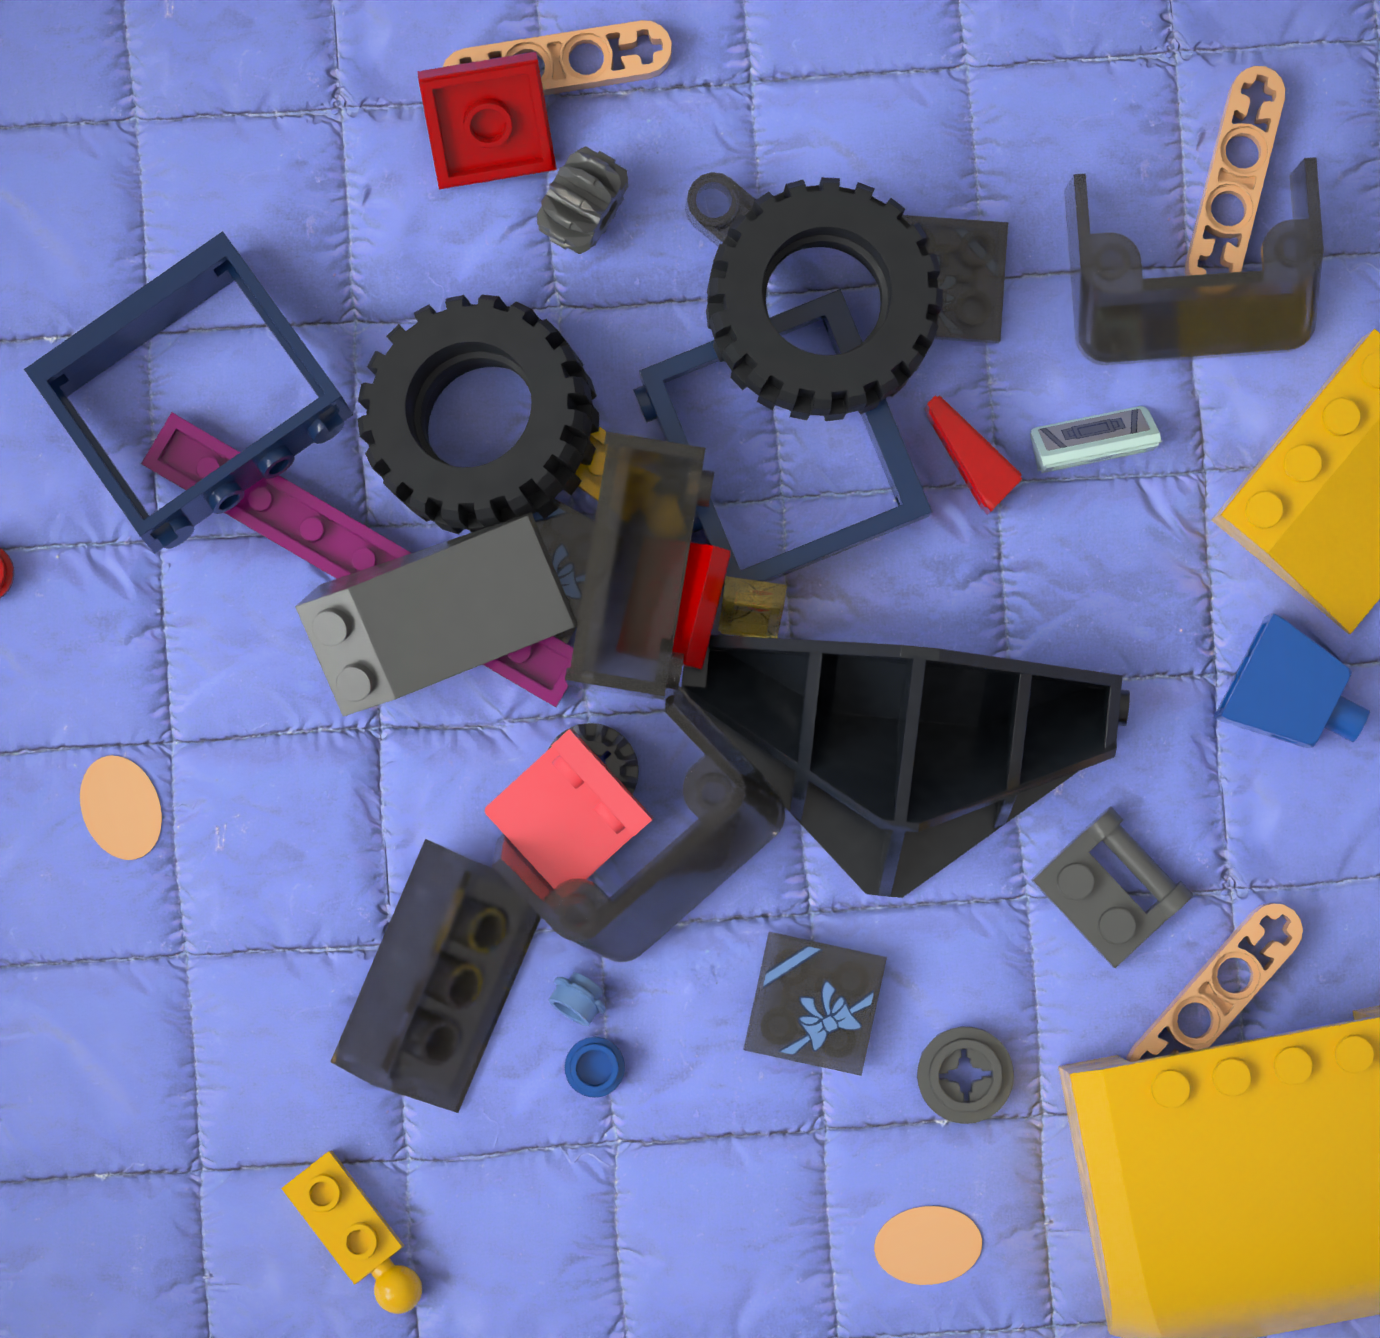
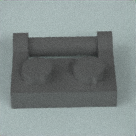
[1031,806,1193,968]

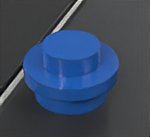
[564,1037,625,1098]

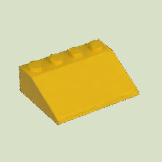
[1211,329,1380,634]

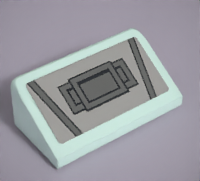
[1030,406,1162,473]

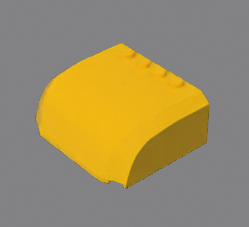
[1058,1005,1380,1338]

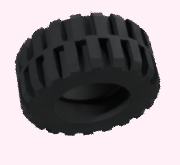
[706,177,943,421]
[357,294,599,535]

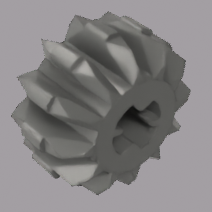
[537,146,628,254]

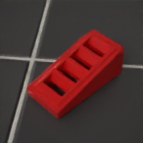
[924,395,1022,515]

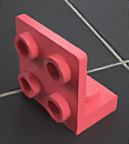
[485,728,654,897]

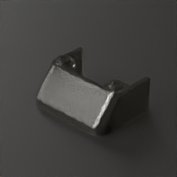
[1064,157,1324,365]
[565,431,715,700]
[492,681,785,962]

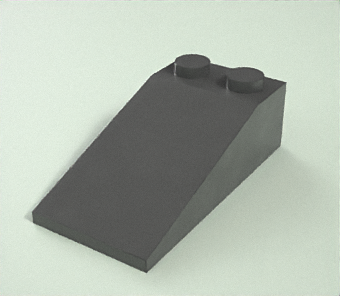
[295,512,578,717]

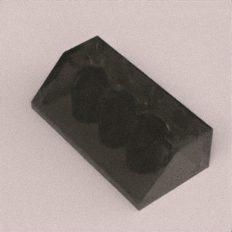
[330,839,552,1113]

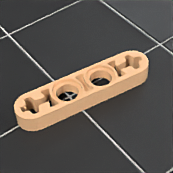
[443,20,672,95]
[1185,66,1285,296]
[1127,903,1303,1062]

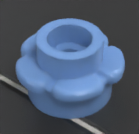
[549,972,606,1026]

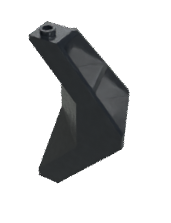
[681,635,1130,898]

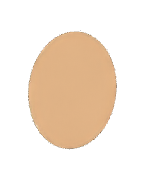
[80,755,162,860]
[874,1206,982,1285]

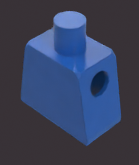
[1213,613,1370,748]

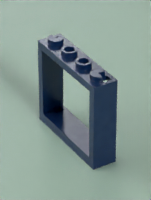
[24,231,353,554]
[633,289,932,597]

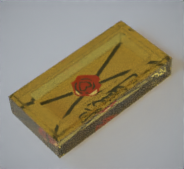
[718,576,787,638]

